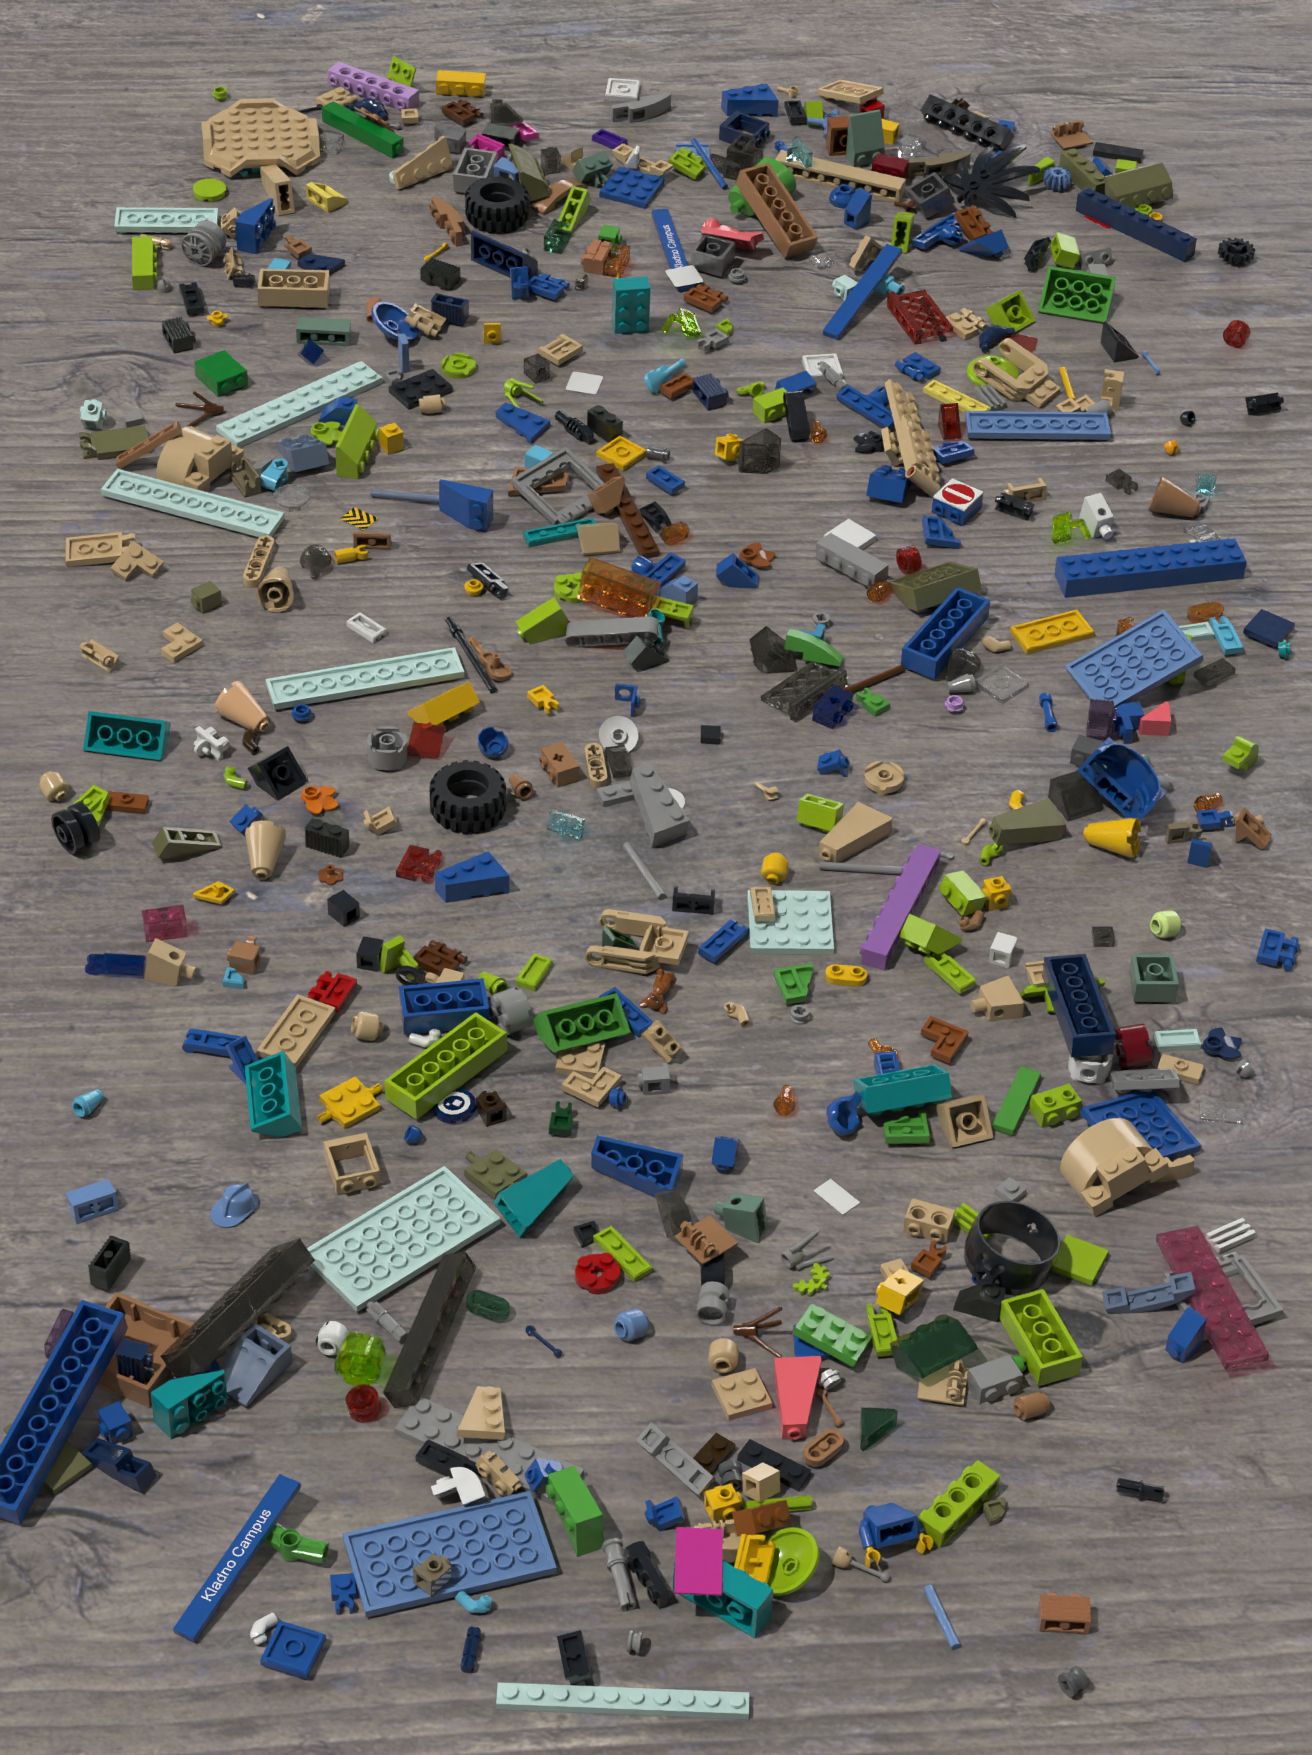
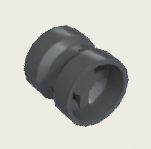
[718,1460,743,1492]

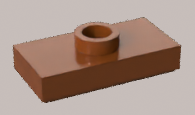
[659,373,693,399]
[105,791,149,814]

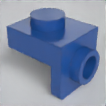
[817,749,850,776]
[229,804,264,836]
[525,1458,563,1492]
[645,1496,685,1532]

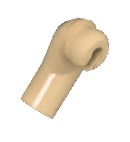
[982,636,1011,653]
[724,1002,751,1028]

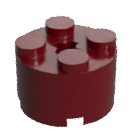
[1114,1024,1152,1070]

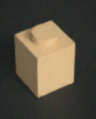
[742,1463,780,1502]

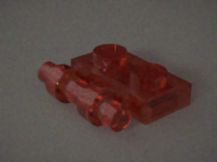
[396,845,442,883]

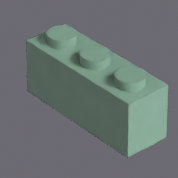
[296,317,351,346]

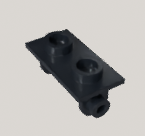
[1245,392,1284,415]
[995,492,1035,521]

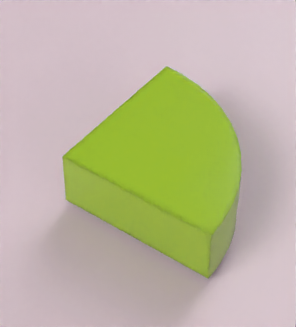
[715,318,732,336]

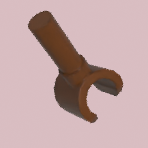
[894,201,915,213]

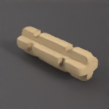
[139,234,172,250]

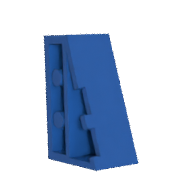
[721,84,779,117]
[435,851,510,903]

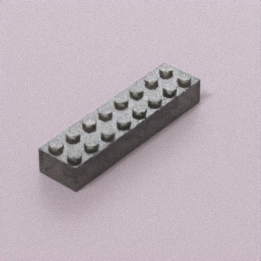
[160,1238,315,1378]

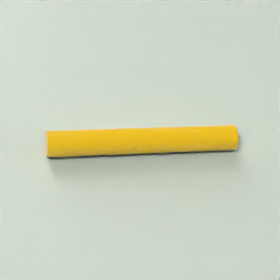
[1059,367,1076,401]

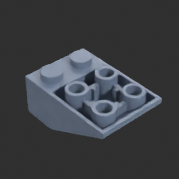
[276,434,329,472]
[220,1323,292,1407]

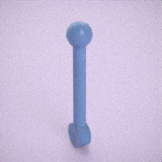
[1142,351,1160,375]

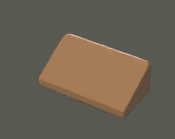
[353,532,392,549]

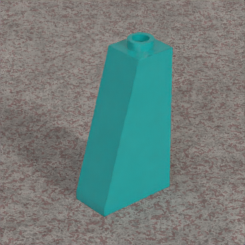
[493,1159,574,1238]

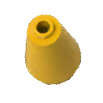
[1083,817,1141,858]

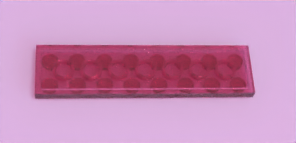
[1156,1226,1269,1370]

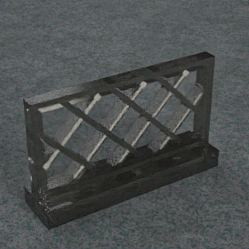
[761,662,848,722]

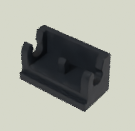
[672,886,715,915]
[557,1630,595,1686]

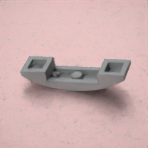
[636,1422,715,1497]

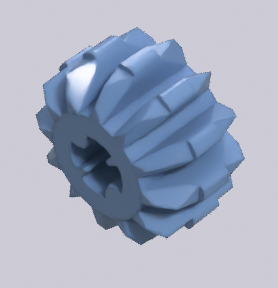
[1044,166,1072,192]

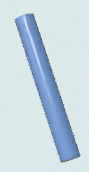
[923,1585,960,1650]

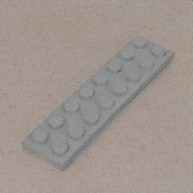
[394,1395,584,1506]

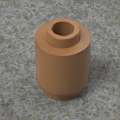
[1013,1391,1050,1420]

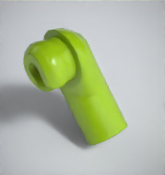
[223,766,248,790]
[979,842,1003,866]

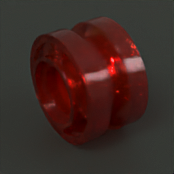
[1223,320,1251,348]
[896,545,922,574]
[346,1384,381,1423]

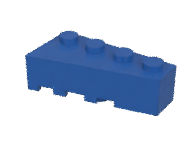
[591,1135,683,1205]

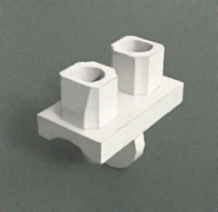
[194,726,229,761]

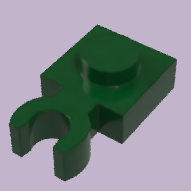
[549,1101,573,1136]

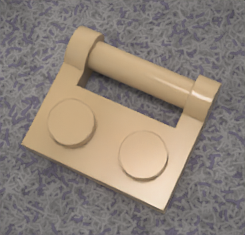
[536,334,583,366]

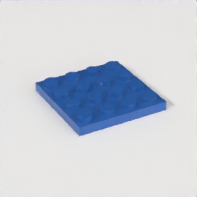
[1080,1089,1201,1160]

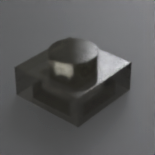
[1091,927,1115,947]

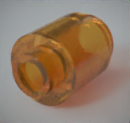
[661,521,690,544]

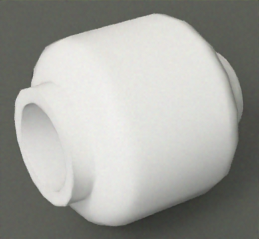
[315,1321,349,1356]

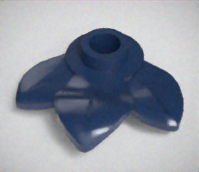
[1202,1027,1242,1059]

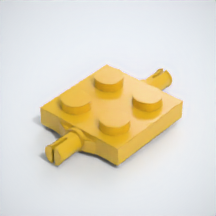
[316,1076,383,1129]

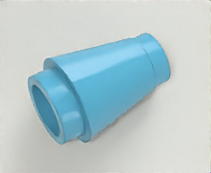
[72,1089,104,1117]

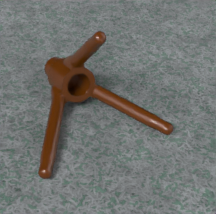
[175,391,224,427]
[733,1306,783,1358]

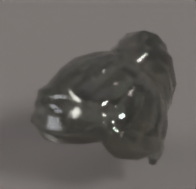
[300,544,332,579]
[945,648,981,681]

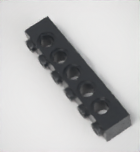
[920,94,1014,151]

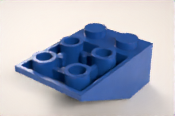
[235,198,276,254]
[866,465,911,503]

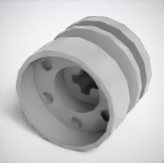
[181,220,226,266]

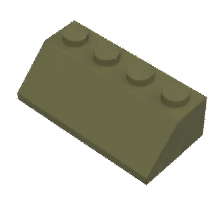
[508,143,549,202]
[1059,148,1105,195]
[1104,162,1173,208]

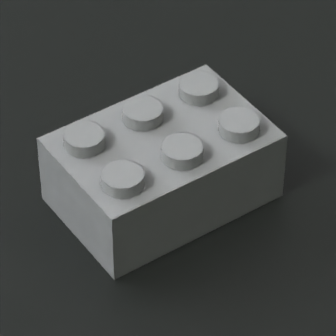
[453,148,497,193]

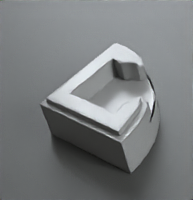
[383,368,401,386]
[125,408,144,427]

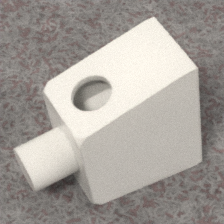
[1078,493,1113,539]

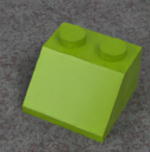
[985,290,1036,332]
[899,914,963,955]

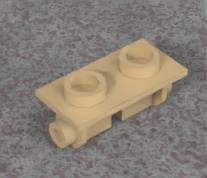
[223,247,243,280]
[79,639,119,673]
[475,1450,522,1497]

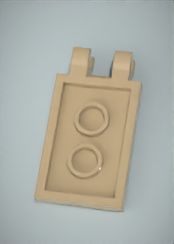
[66,532,137,567]

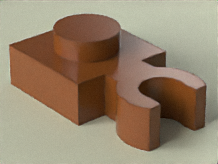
[911,1240,947,1278]

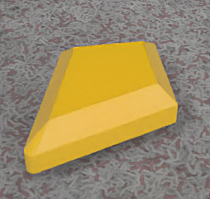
[193,881,235,904]

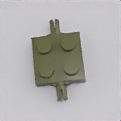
[464,1149,527,1199]

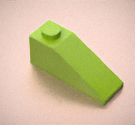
[555,186,591,234]

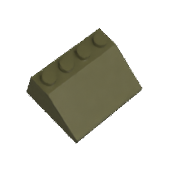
[886,561,982,613]

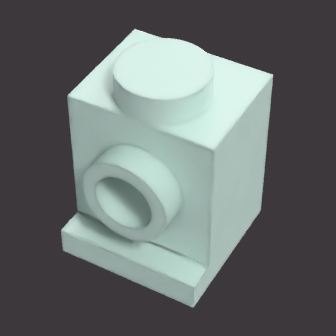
[832,274,858,301]

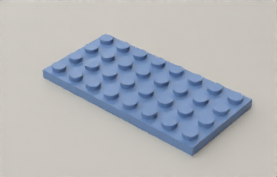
[342,1491,557,1617]

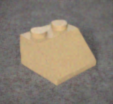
[936,1095,993,1147]

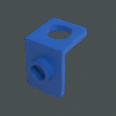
[615,684,640,717]

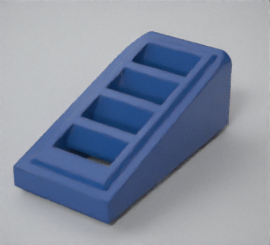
[874,1051,900,1075]

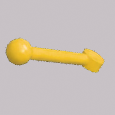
[424,242,449,262]

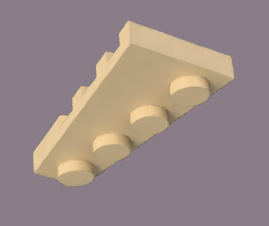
[392,136,453,189]

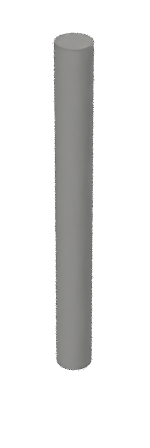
[623,842,666,900]
[819,861,901,875]

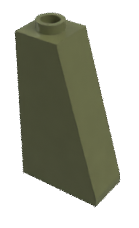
[989,799,1066,845]

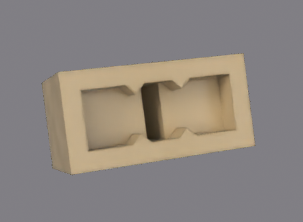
[903,1198,955,1244]

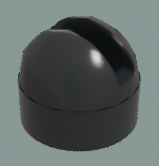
[1180,411,1195,425]

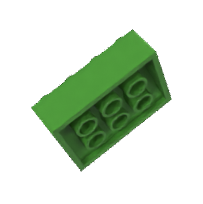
[1038,266,1116,323]

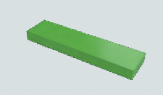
[992,1066,1041,1136]

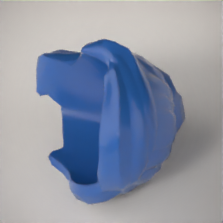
[826,1091,861,1136]

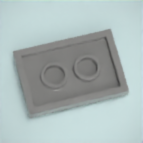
[1109,1068,1180,1093]

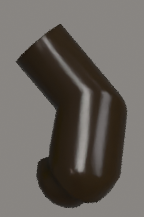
[242,729,260,755]

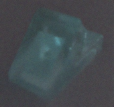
[787,136,813,168]
[1195,473,1217,497]

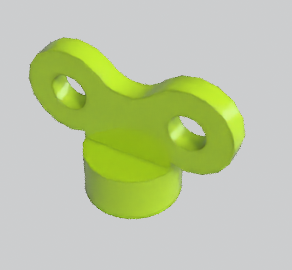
[736,382,765,397]

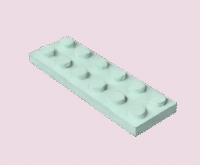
[114,207,218,233]

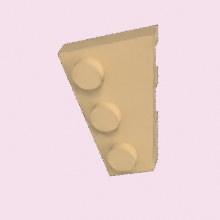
[456,1386,505,1440]

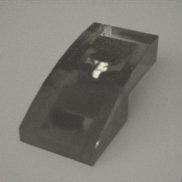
[710,153,740,181]

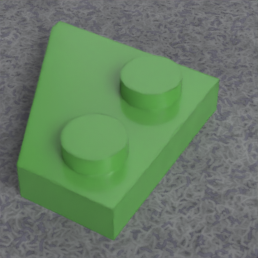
[774,963,814,1005]

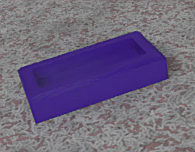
[592,129,628,149]

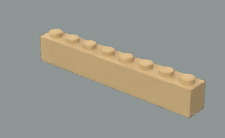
[775,150,906,202]

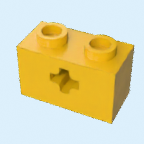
[876,1268,924,1315]

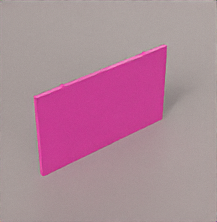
[674,1527,724,1596]

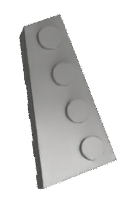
[630,762,689,848]

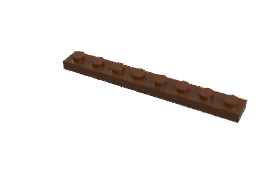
[596,463,659,559]

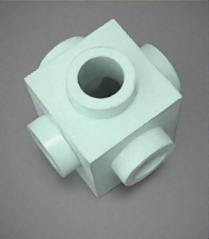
[80,399,107,430]

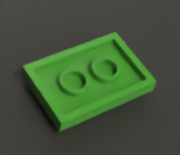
[792,1303,872,1367]

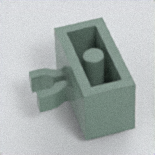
[572,151,613,187]

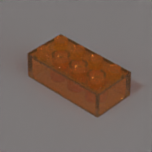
[577,557,661,618]

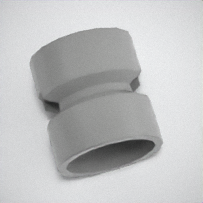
[696,1281,729,1326]

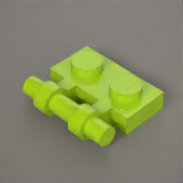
[668,147,708,180]

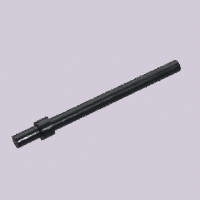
[445,617,497,693]

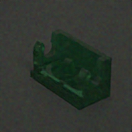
[544,219,572,254]

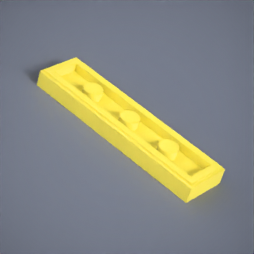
[923,380,991,413]

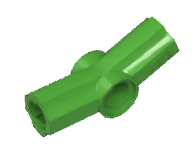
[264,1523,329,1563]

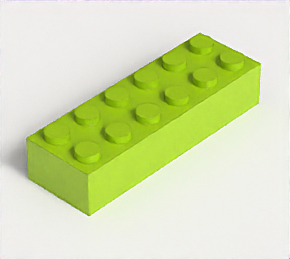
[384,1012,508,1120]

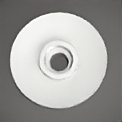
[599,716,638,755]

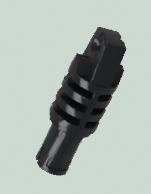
[555,410,594,444]

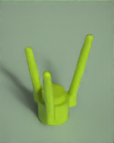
[504,378,543,408]

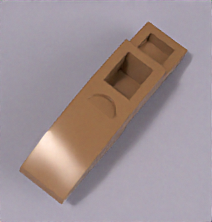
[429,196,464,247]

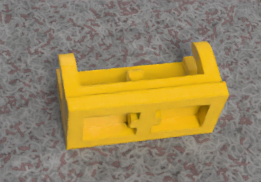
[734,1534,776,1584]

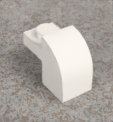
[431,1467,490,1506]

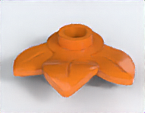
[301,786,338,814]

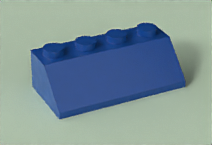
[399,978,489,1035]

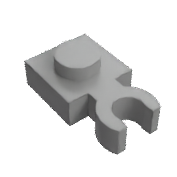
[697,329,729,352]

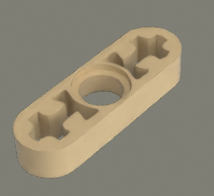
[584,743,607,789]

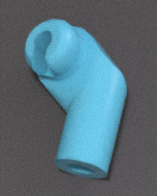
[455,1591,492,1613]

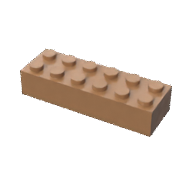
[736,162,818,258]

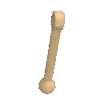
[961,818,987,846]

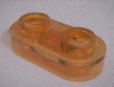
[1187,602,1224,623]

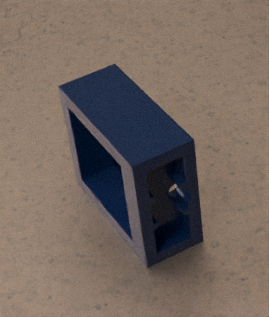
[719,111,770,151]

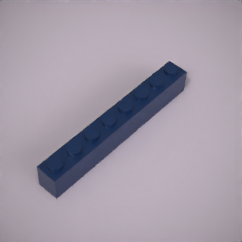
[1076,187,1197,262]

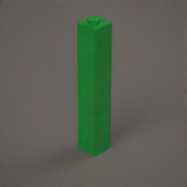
[322,101,404,159]

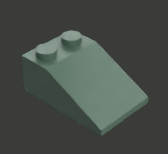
[846,110,885,167]

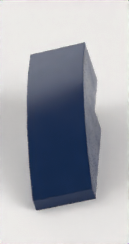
[81,1438,157,1492]

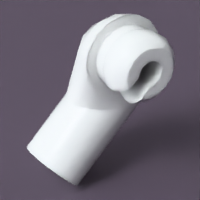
[409,1029,441,1048]

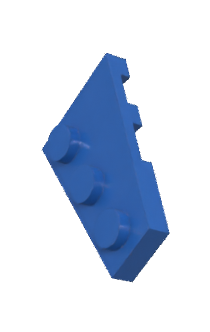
[496,402,550,444]

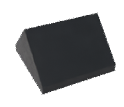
[1100,321,1139,363]

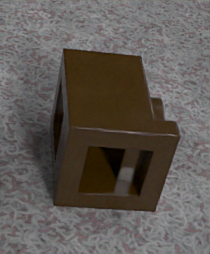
[476,1091,507,1127]

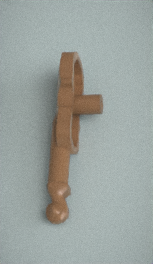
[468,636,512,682]

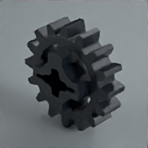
[1218,237,1255,265]

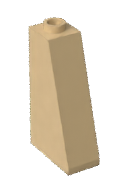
[260,165,295,215]
[818,802,892,863]

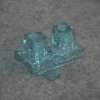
[547,809,585,839]

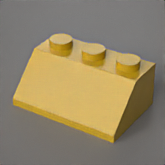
[407,681,480,730]

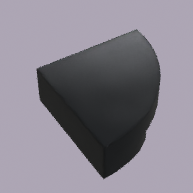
[573,1221,596,1248]

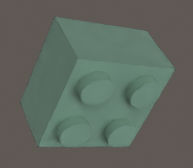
[1129,954,1179,1002]

